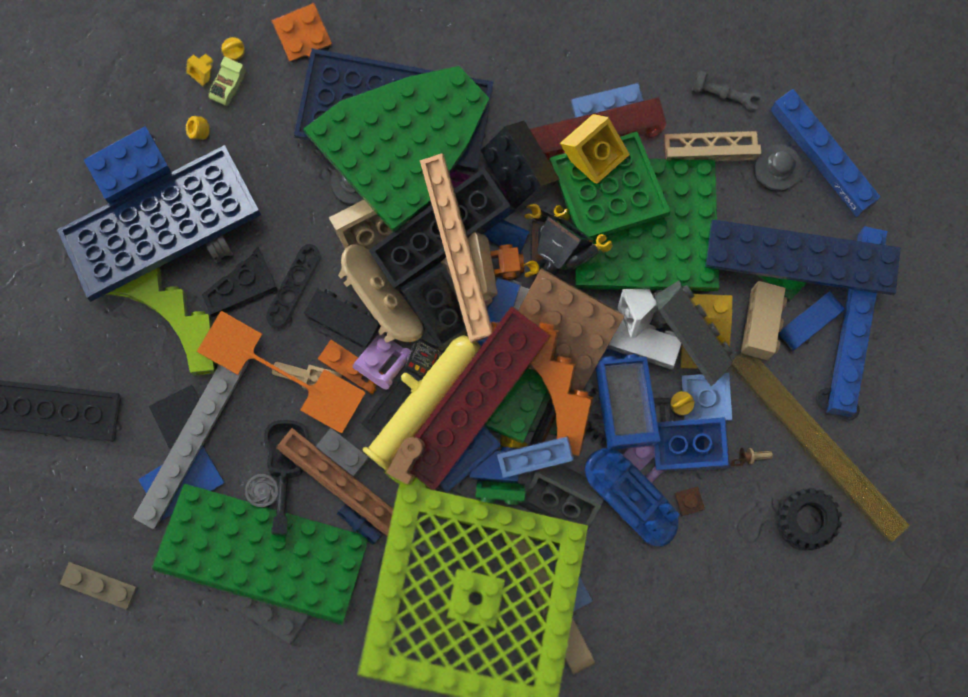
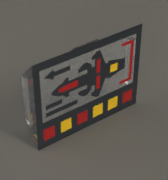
[405,338,445,377]

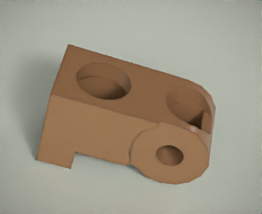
[386,437,426,485]

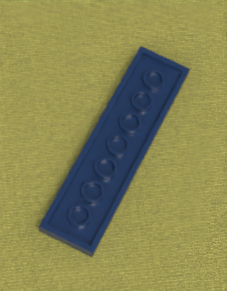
[705,219,901,296]

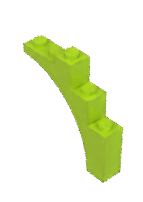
[105,267,217,376]

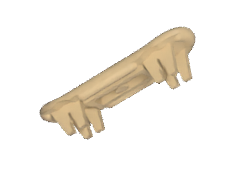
[338,244,424,343]

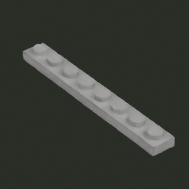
[133,361,249,530]

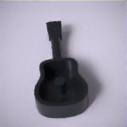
[264,420,309,535]

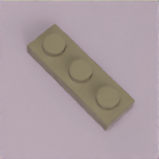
[60,562,138,610]

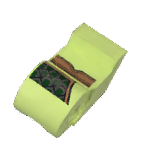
[209,56,246,106]

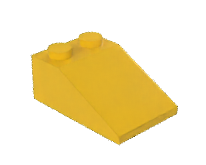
[680,294,732,370]

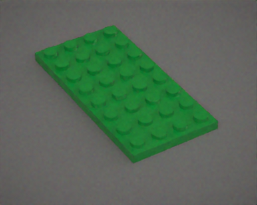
[152,483,368,625]

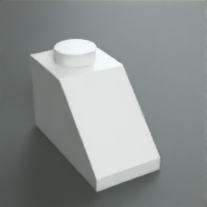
[617,289,657,338]

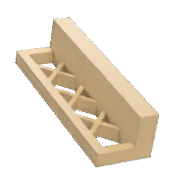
[664,131,761,161]

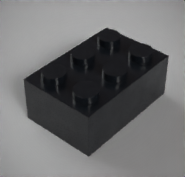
[480,121,560,209]
[400,262,467,350]

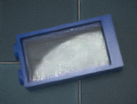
[595,354,660,451]

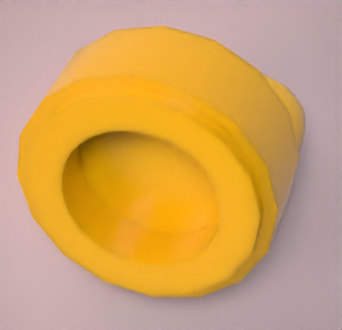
[221,37,245,61]
[186,116,210,140]
[670,391,694,416]

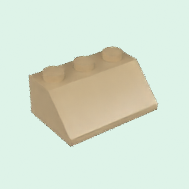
[329,200,410,249]

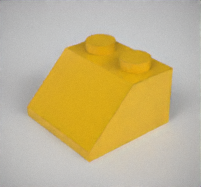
[560,114,630,184]

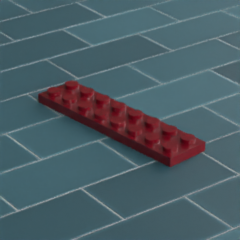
[410,306,551,491]

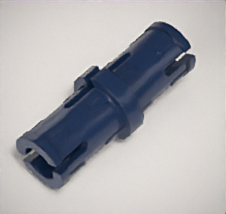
[337,503,383,545]

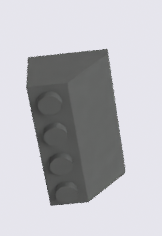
[655,281,733,386]

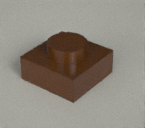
[674,486,705,517]

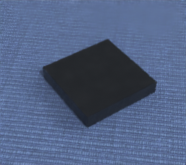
[149,385,199,449]

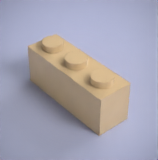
[741,281,787,360]

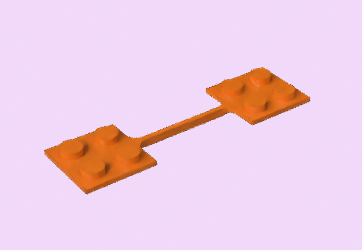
[272,3,332,62]
[197,311,366,434]

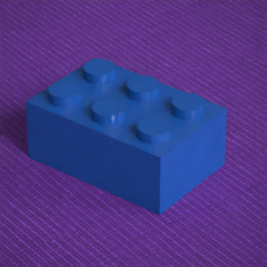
[83,126,171,204]

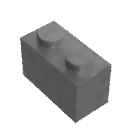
[316,428,370,479]

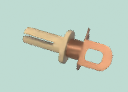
[730,447,773,468]

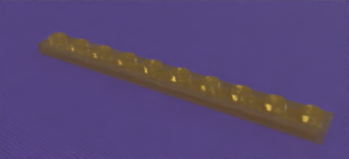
[731,353,910,542]

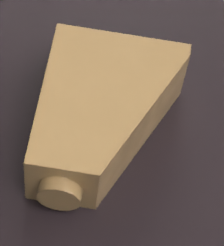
[441,232,498,307]

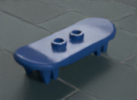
[585,448,680,547]

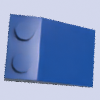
[654,417,730,471]

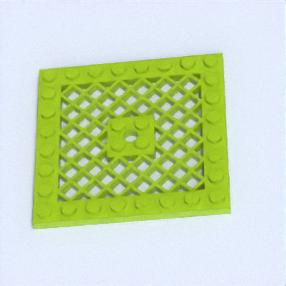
[358,483,588,697]

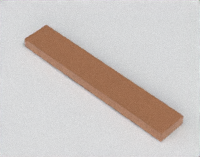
[276,428,393,537]

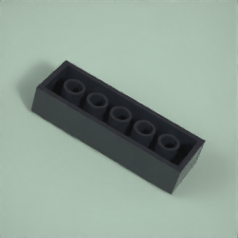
[369,168,516,292]

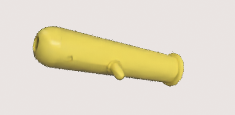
[363,335,482,471]

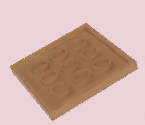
[518,269,625,393]

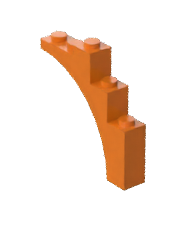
[491,321,594,456]

